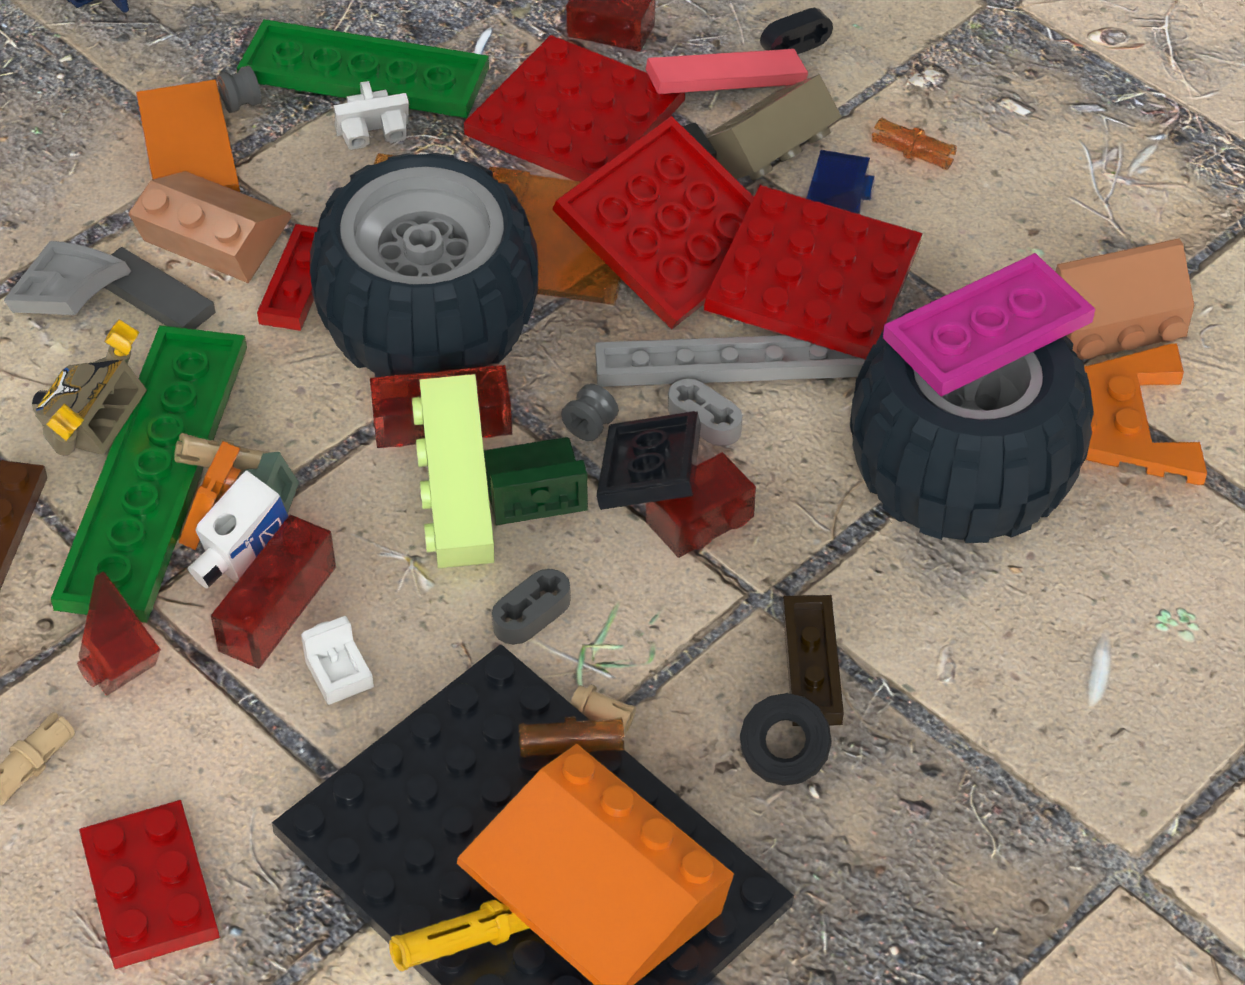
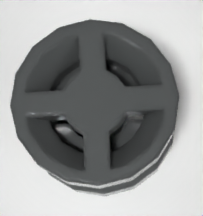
[217,65,262,113]
[561,384,619,441]

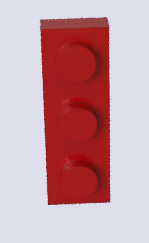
[257,224,318,331]

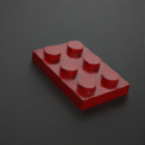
[79,800,220,969]

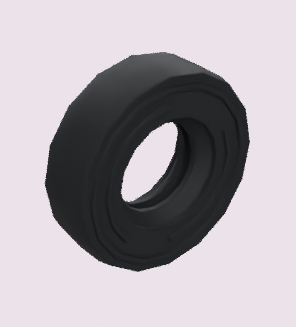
[740,693,832,786]

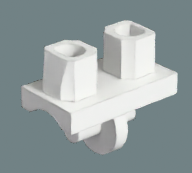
[334,81,409,150]

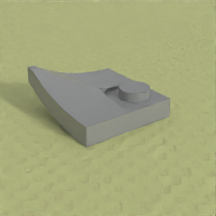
[4,241,131,315]

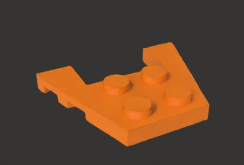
[1084,343,1207,485]

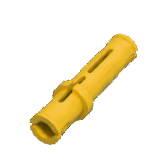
[389,900,529,971]

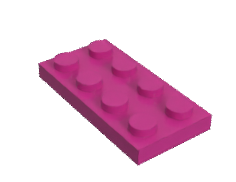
[883,253,1095,397]

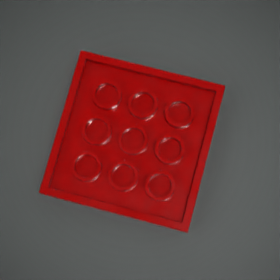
[464,35,685,183]
[552,116,754,330]
[704,185,923,360]

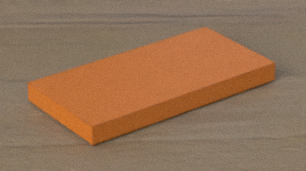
[136,79,240,192]

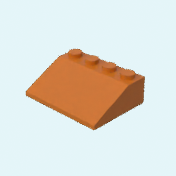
[457,744,734,985]

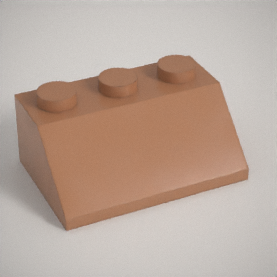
[128,171,292,283]
[1055,238,1194,360]

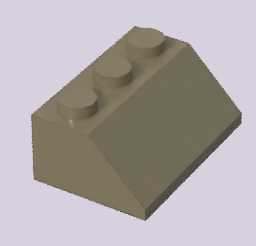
[705,74,842,181]

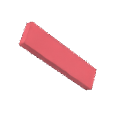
[646,49,808,94]

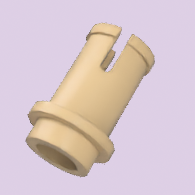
[571,684,636,737]

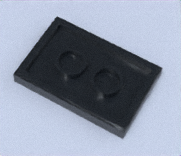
[596,411,701,510]

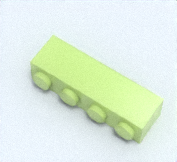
[412,374,494,568]

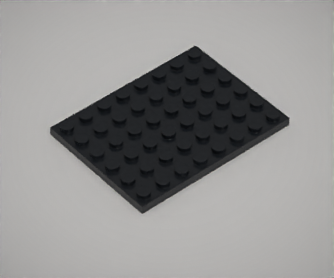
[272,644,794,985]

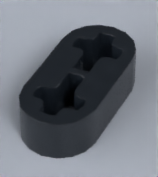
[760,7,833,54]

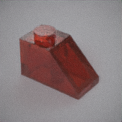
[77,571,161,696]

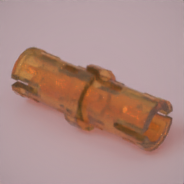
[872,117,957,170]
[519,716,624,757]

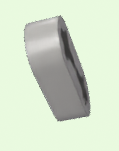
[668,378,743,446]

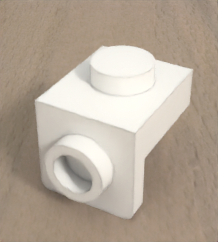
[301,616,374,705]

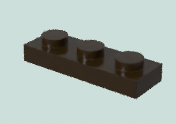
[782,595,844,726]

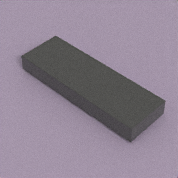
[104,247,216,329]

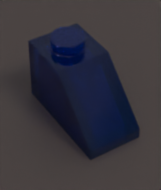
[806,150,875,214]

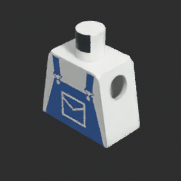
[188,470,300,588]

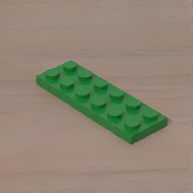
[237,19,489,118]

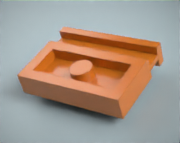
[178,441,241,550]

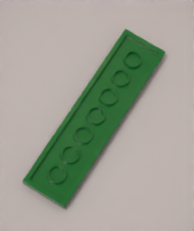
[51,325,247,623]

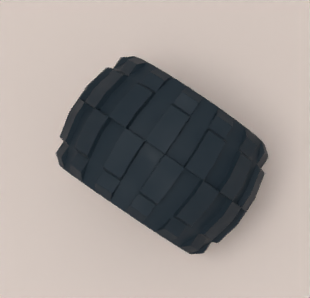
[310,152,538,388]
[850,300,1094,543]

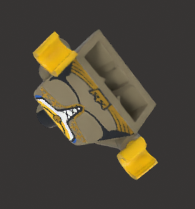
[32,319,147,456]

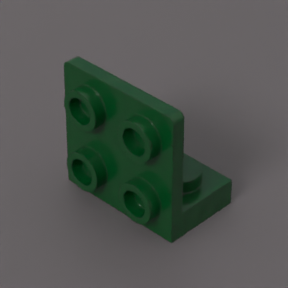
[484,437,588,525]

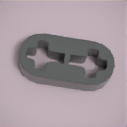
[492,569,571,645]

